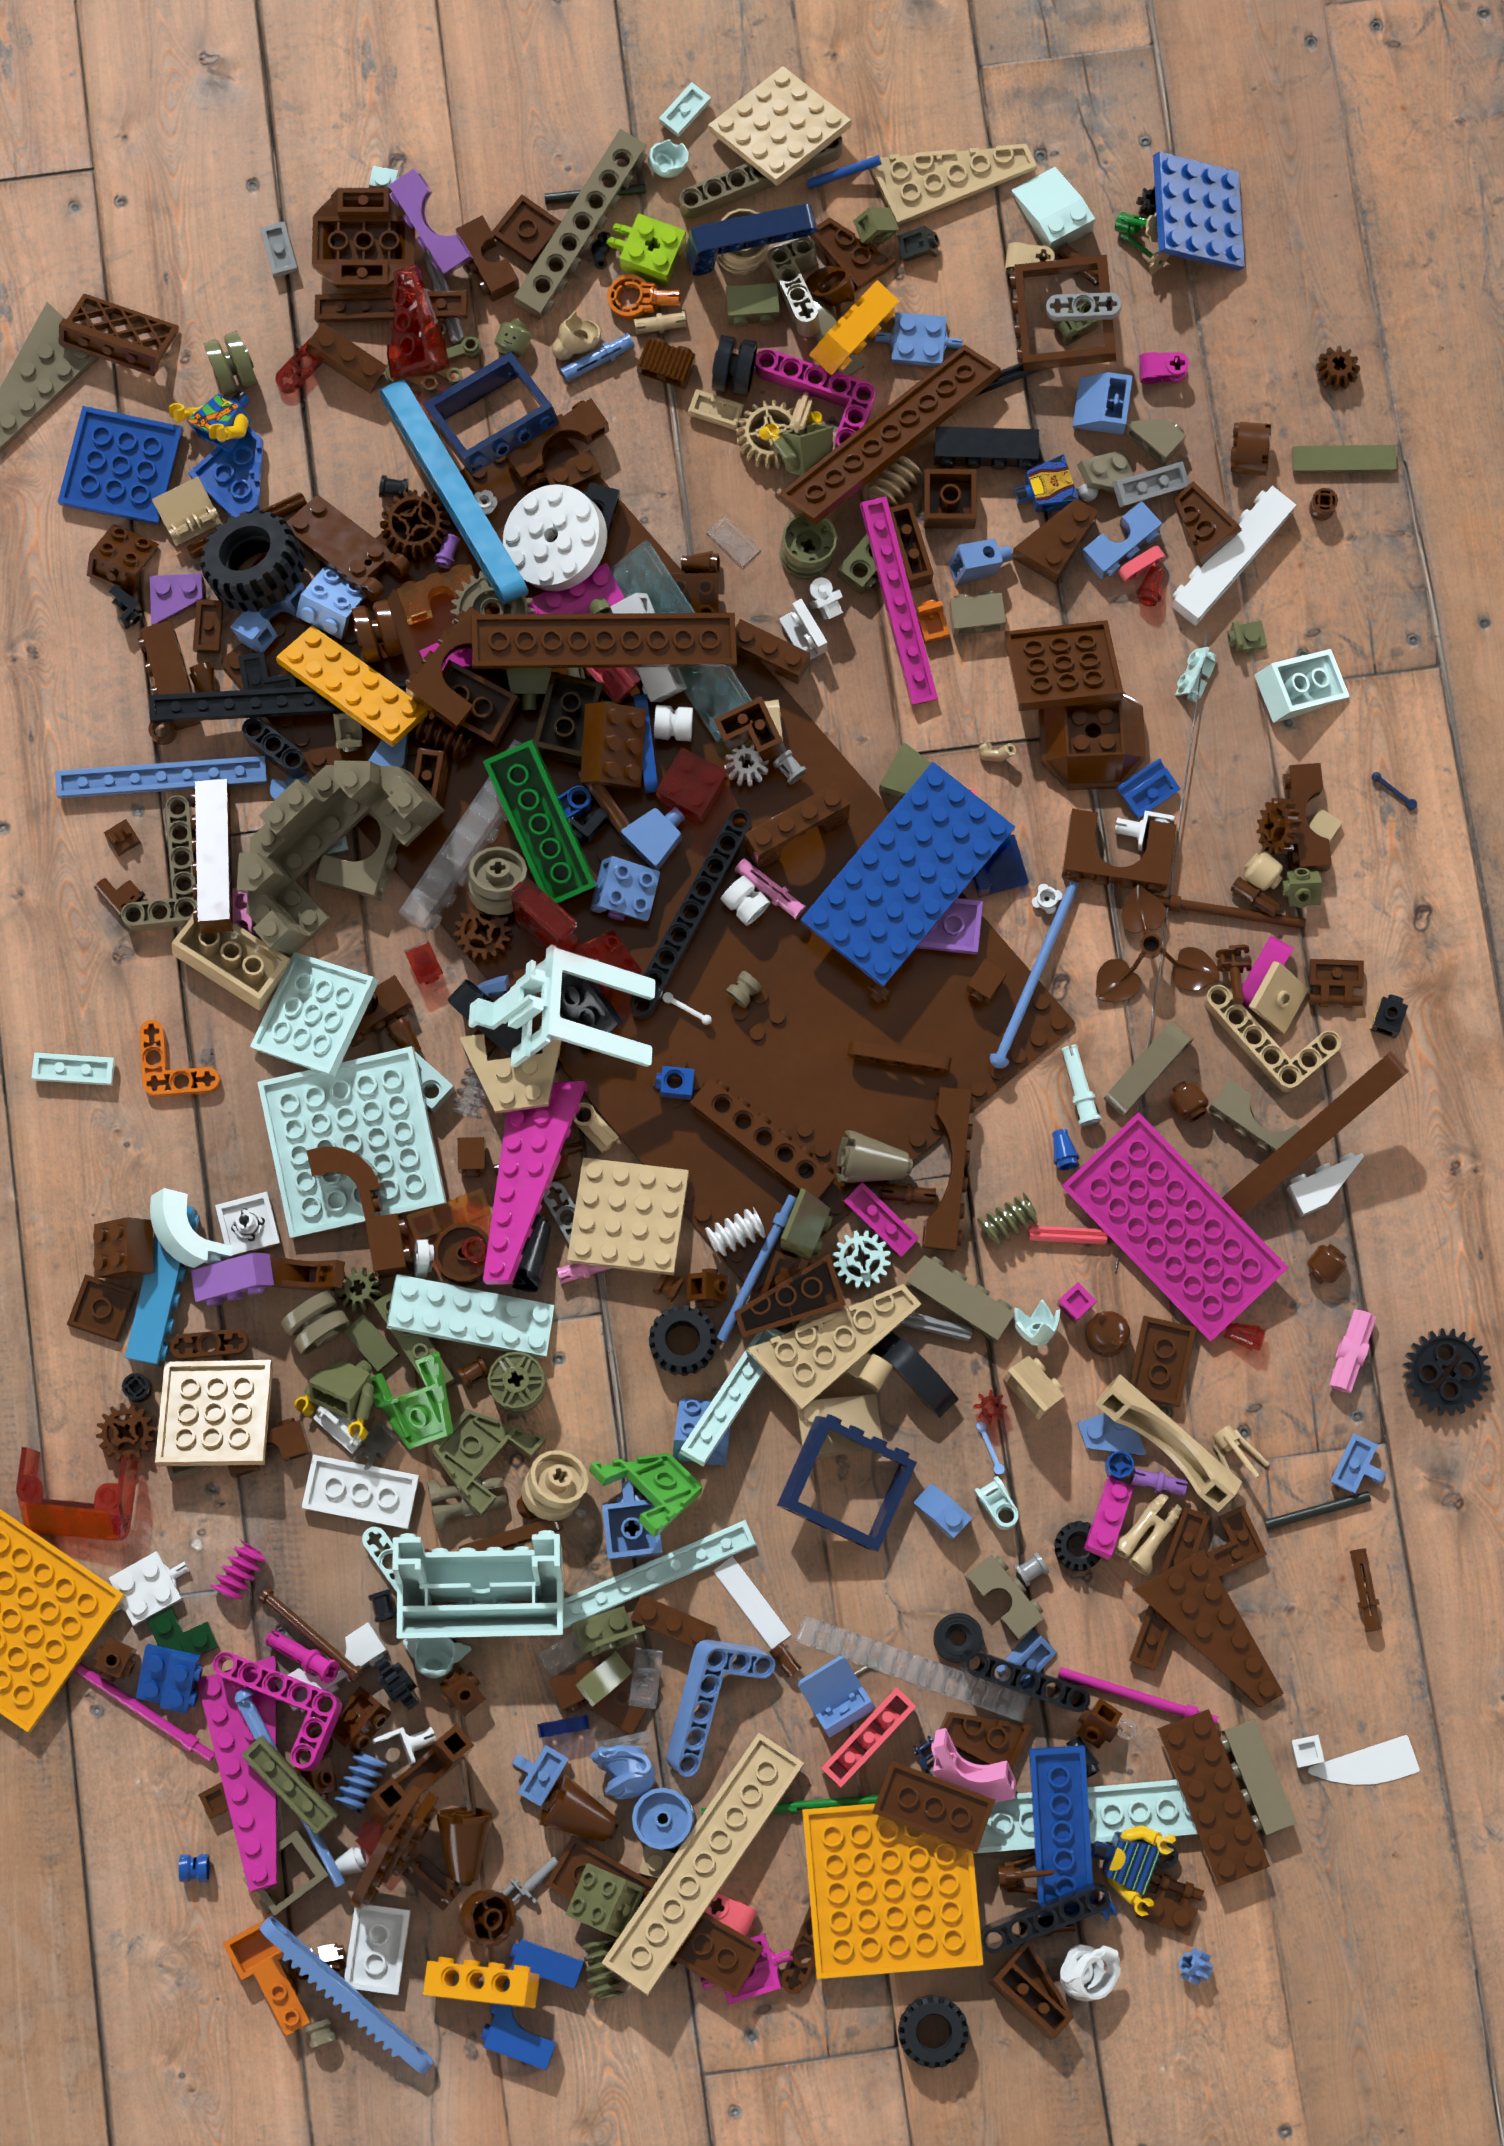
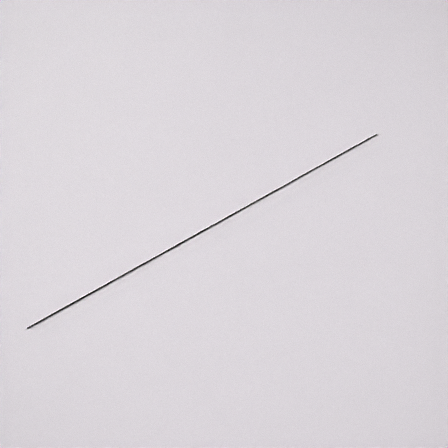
[1115,634,1207,1273]

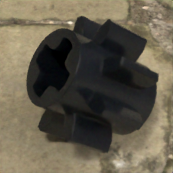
[1136,186,1156,217]

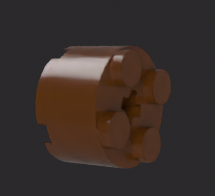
[1230,422,1271,476]

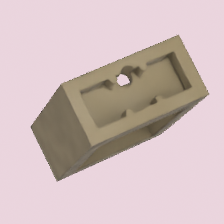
[242,1830,329,1916]

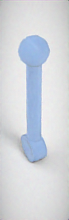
[976,1421,1005,1475]

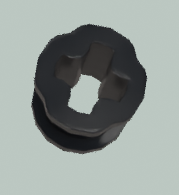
[379,475,409,500]
[368,1589,397,1623]

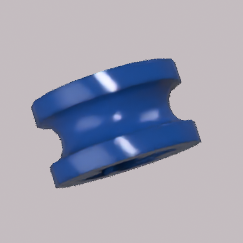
[1094,1894,1118,1922]

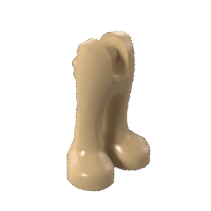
[1113,1493,1183,1576]

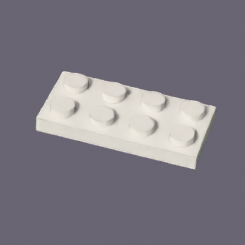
[302,1455,420,1529]

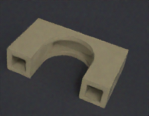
[315,810,401,901]

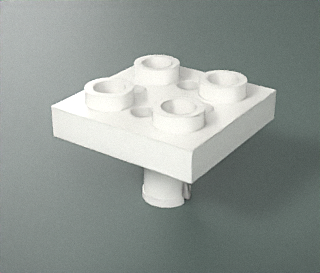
[215,1192,281,1258]

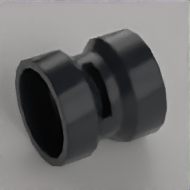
[122,1373,153,1403]

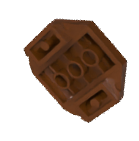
[312,188,416,288]
[1038,692,1146,790]

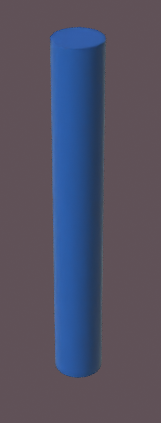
[807,155,882,189]

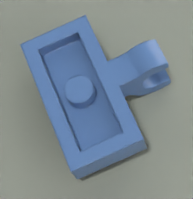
[1330,1433,1386,1494]
[512,1745,569,1807]

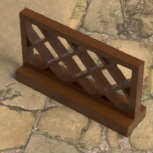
[59,293,179,376]

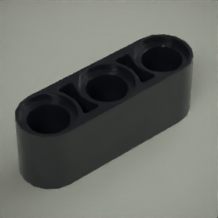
[242,718,309,779]

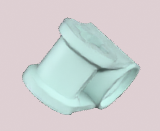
[974,1476,1018,1530]

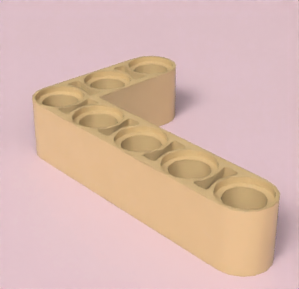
[1204,985,1341,1093]

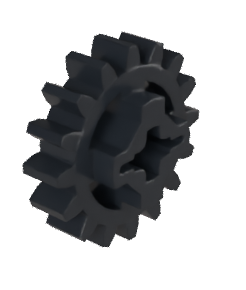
[374,1655,419,1710]

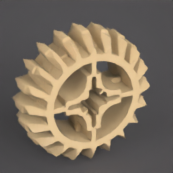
[736,400,795,470]

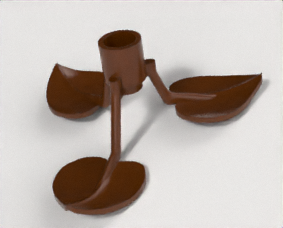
[1096,885,1220,1003]

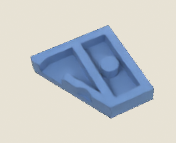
[1077,1413,1146,1456]

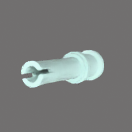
[1061,1044,1102,1126]

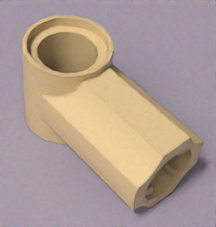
[573,1102,619,1154]

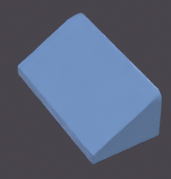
[997,1630,1057,1687]

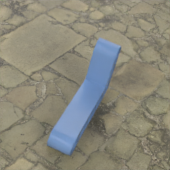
[666,1640,775,1777]

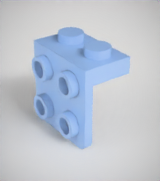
[296,567,365,639]

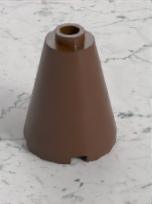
[539,1775,619,1842]
[437,1807,492,1886]

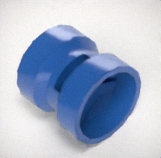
[1105,1451,1134,1480]
[179,1854,210,1882]

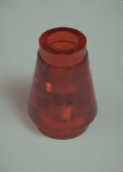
[1136,566,1165,606]
[1224,1323,1266,1351]

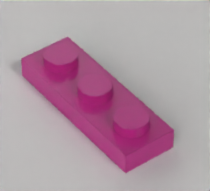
[843,1182,919,1257]
[1084,1476,1134,1560]

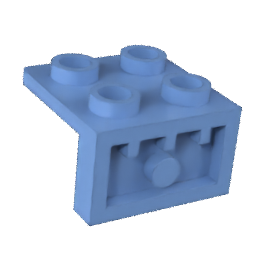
[590,856,660,921]

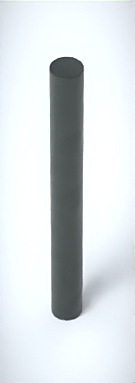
[544,183,646,204]
[1264,1491,1371,1530]

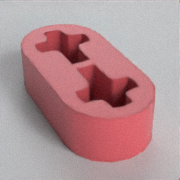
[1118,546,1166,583]

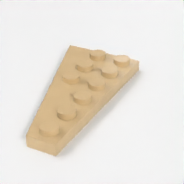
[867,144,1037,226]
[747,1284,921,1411]

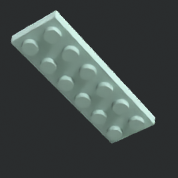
[387,1274,554,1359]

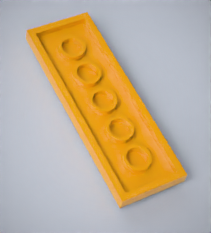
[276,625,428,747]

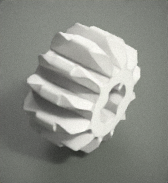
[724,742,769,787]

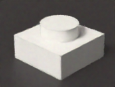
[1290,1735,1325,1768]

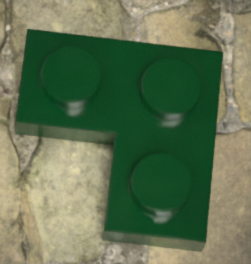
[147,1608,219,1655]

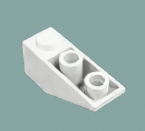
[1286,1152,1364,1218]

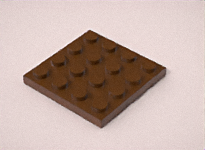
[1004,620,1124,711]

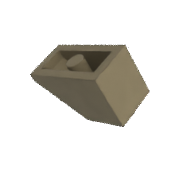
[1124,419,1186,466]

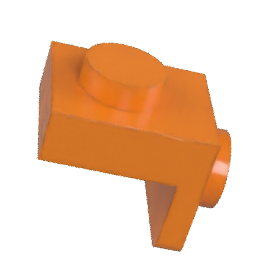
[916,600,950,644]

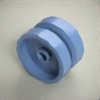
[632,1788,696,1850]

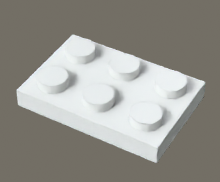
[344,1905,411,1995]

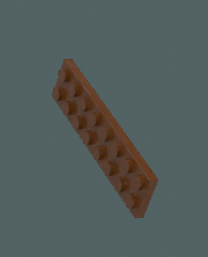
[545,1836,765,1997]

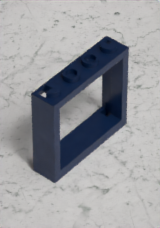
[423,351,559,475]
[777,1414,917,1552]

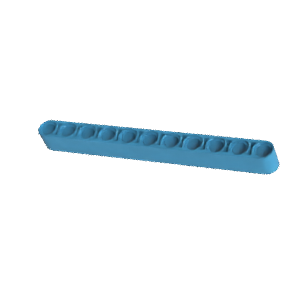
[379,379,528,604]

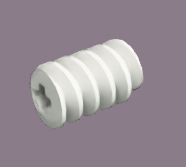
[705,1207,766,1257]

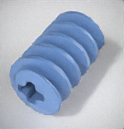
[334,1752,387,1814]

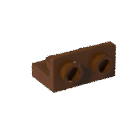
[332,1686,392,1755]

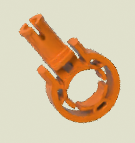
[607,274,681,320]

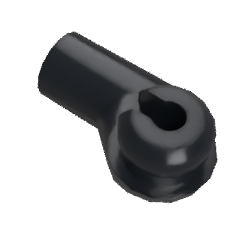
[591,231,611,269]

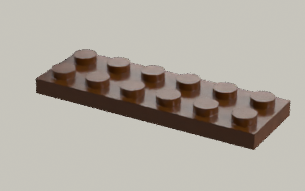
[1157,1709,1270,1886]

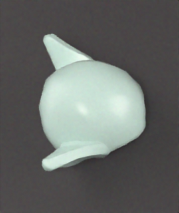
[403,1637,472,1678]

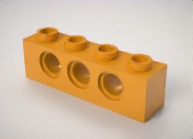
[423,1957,540,2009]

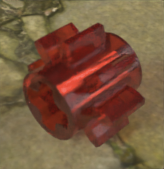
[973,1390,1007,1425]

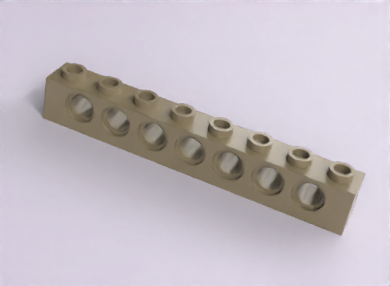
[514,129,647,320]

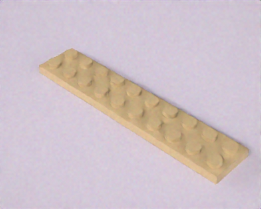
[601,1733,804,1996]

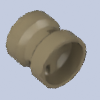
[725,971,762,1008]

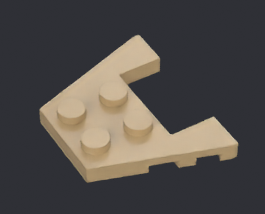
[460,1026,561,1113]

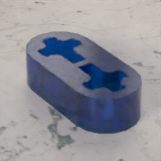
[537,1715,590,1738]

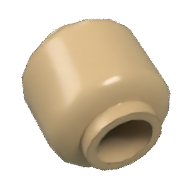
[1243,852,1283,891]

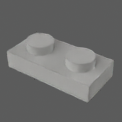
[260,221,298,278]

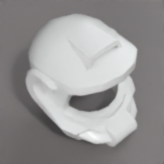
[1060,1944,1121,2002]

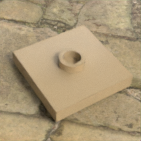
[1249,961,1309,1034]

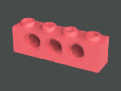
[821,1687,917,1788]

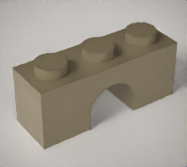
[965,1554,1044,1640]

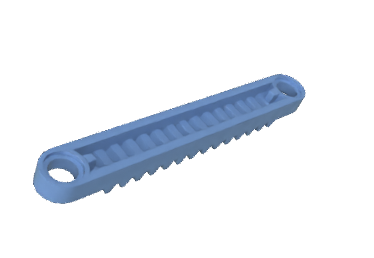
[259,1916,434,2075]

